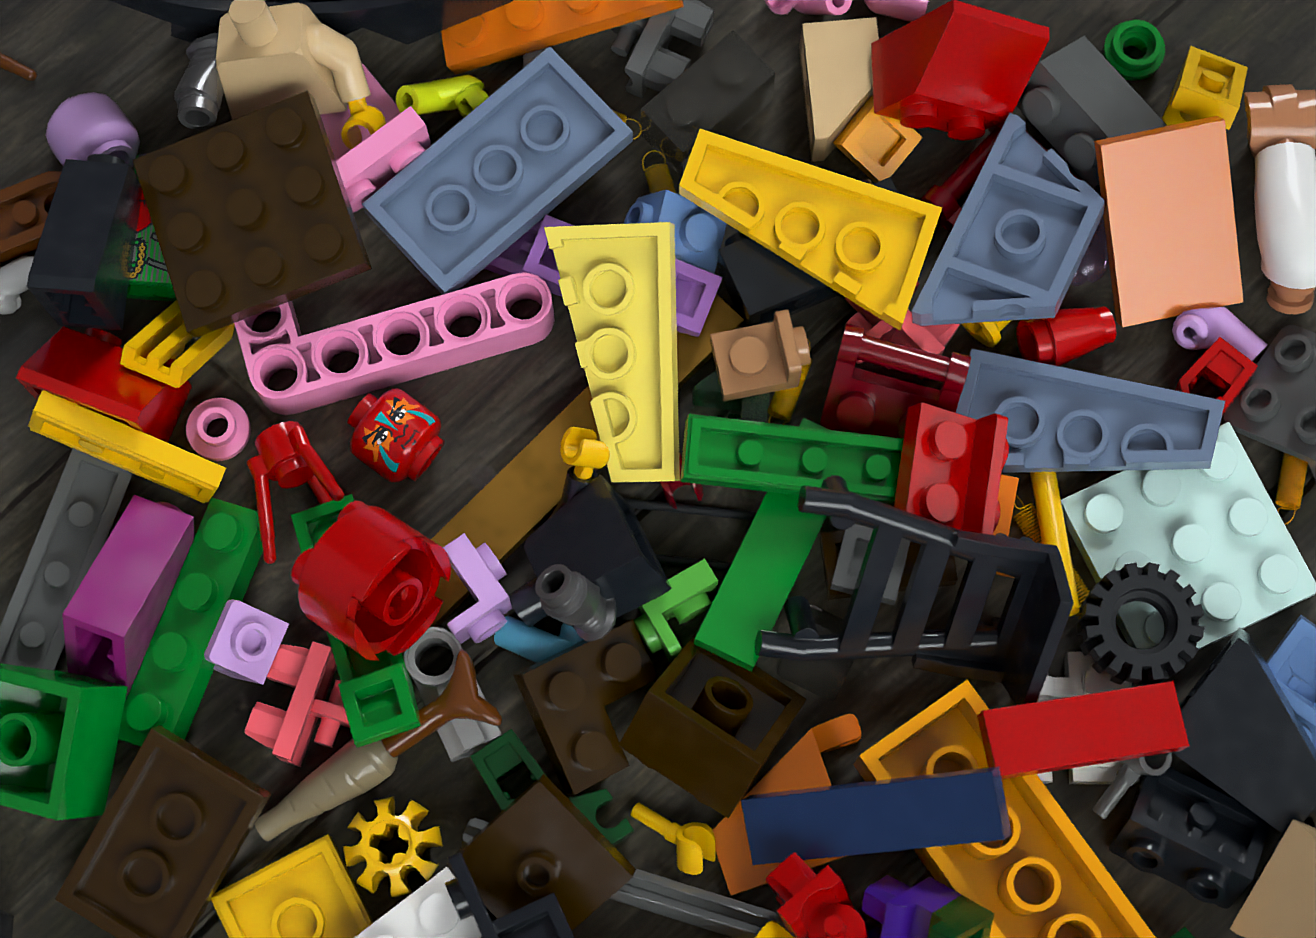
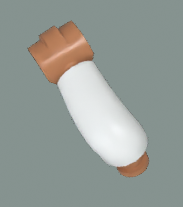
[1244,84,1316,314]

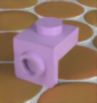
[443,533,512,644]
[204,599,289,684]

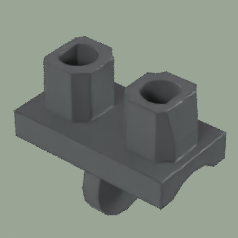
[611,0,714,98]

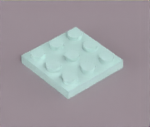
[1061,422,1316,650]

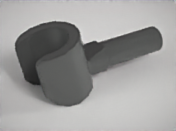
[1091,753,1172,820]

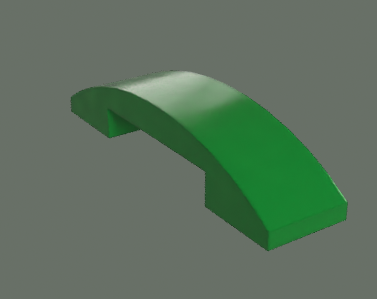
[291,494,421,748]

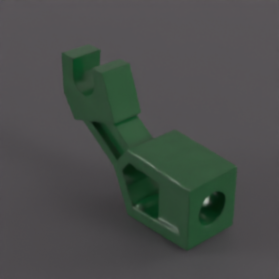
[470,729,634,846]

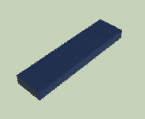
[741,767,1012,865]

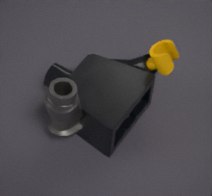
[509,427,672,641]

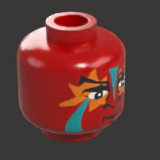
[347,388,445,482]

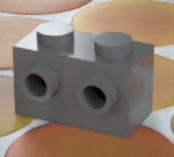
[1016,36,1167,189]

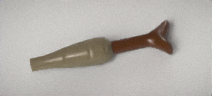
[255,649,502,841]

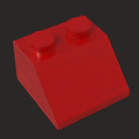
[871,0,1050,140]
[16,326,192,443]

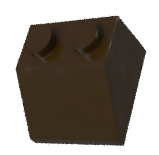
[618,630,807,818]

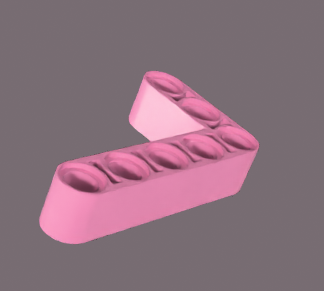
[234,272,555,415]

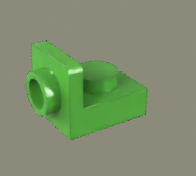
[634,559,718,662]

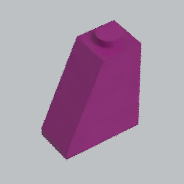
[62,495,194,701]

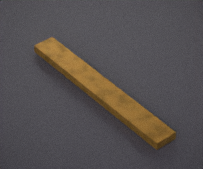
[404,294,744,653]

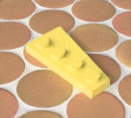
[544,222,680,482]

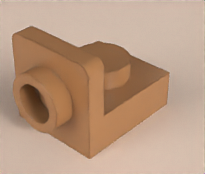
[710,309,810,402]

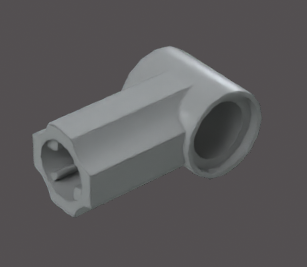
[404,627,502,762]

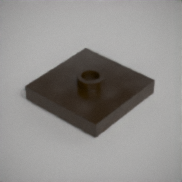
[446,774,636,931]

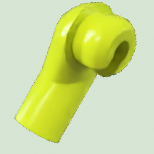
[396,74,489,118]

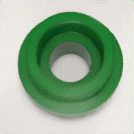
[1103,20,1165,81]

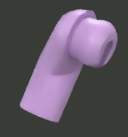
[1172,307,1267,361]

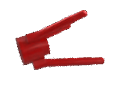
[247,421,344,564]

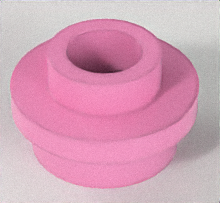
[186,398,251,461]

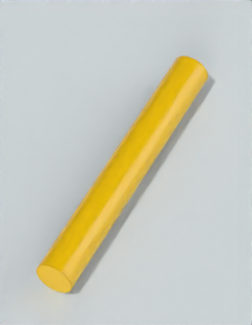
[1030,472,1080,617]

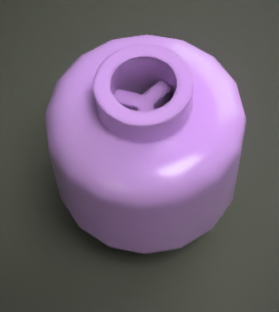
[46,92,140,167]

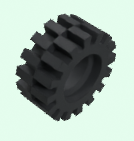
[1077,562,1205,687]

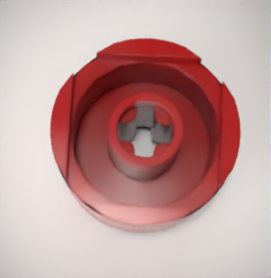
[291,501,451,660]

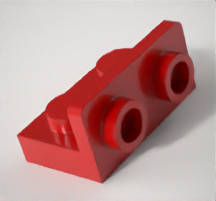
[894,402,1009,535]

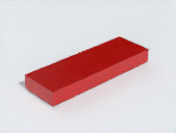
[977,681,1189,780]

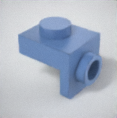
[624,190,727,274]

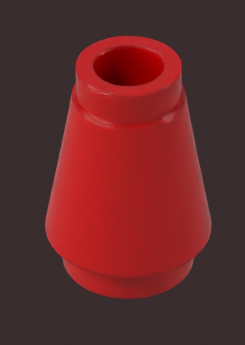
[1017,306,1116,367]

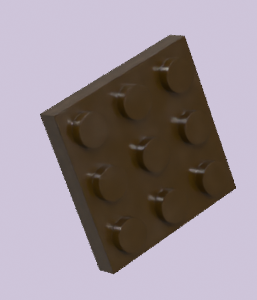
[133,90,372,338]

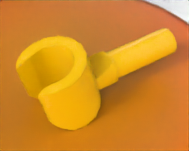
[631,802,715,875]

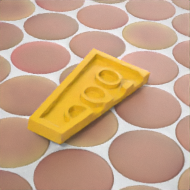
[679,129,942,331]

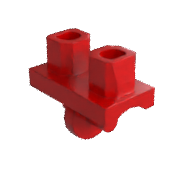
[765,852,868,938]

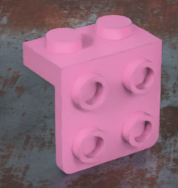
[320,64,431,213]

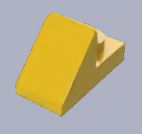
[1161,46,1248,130]

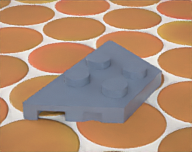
[912,113,1105,326]

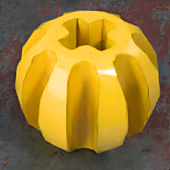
[343,796,443,897]

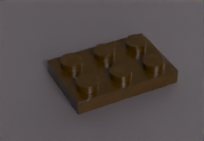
[55,725,272,938]

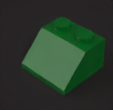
[0,663,128,820]

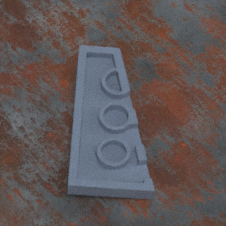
[955,348,1225,473]

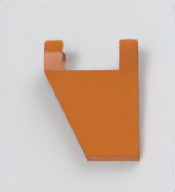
[713,714,862,896]

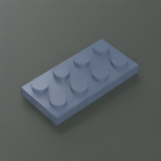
[362,46,633,295]

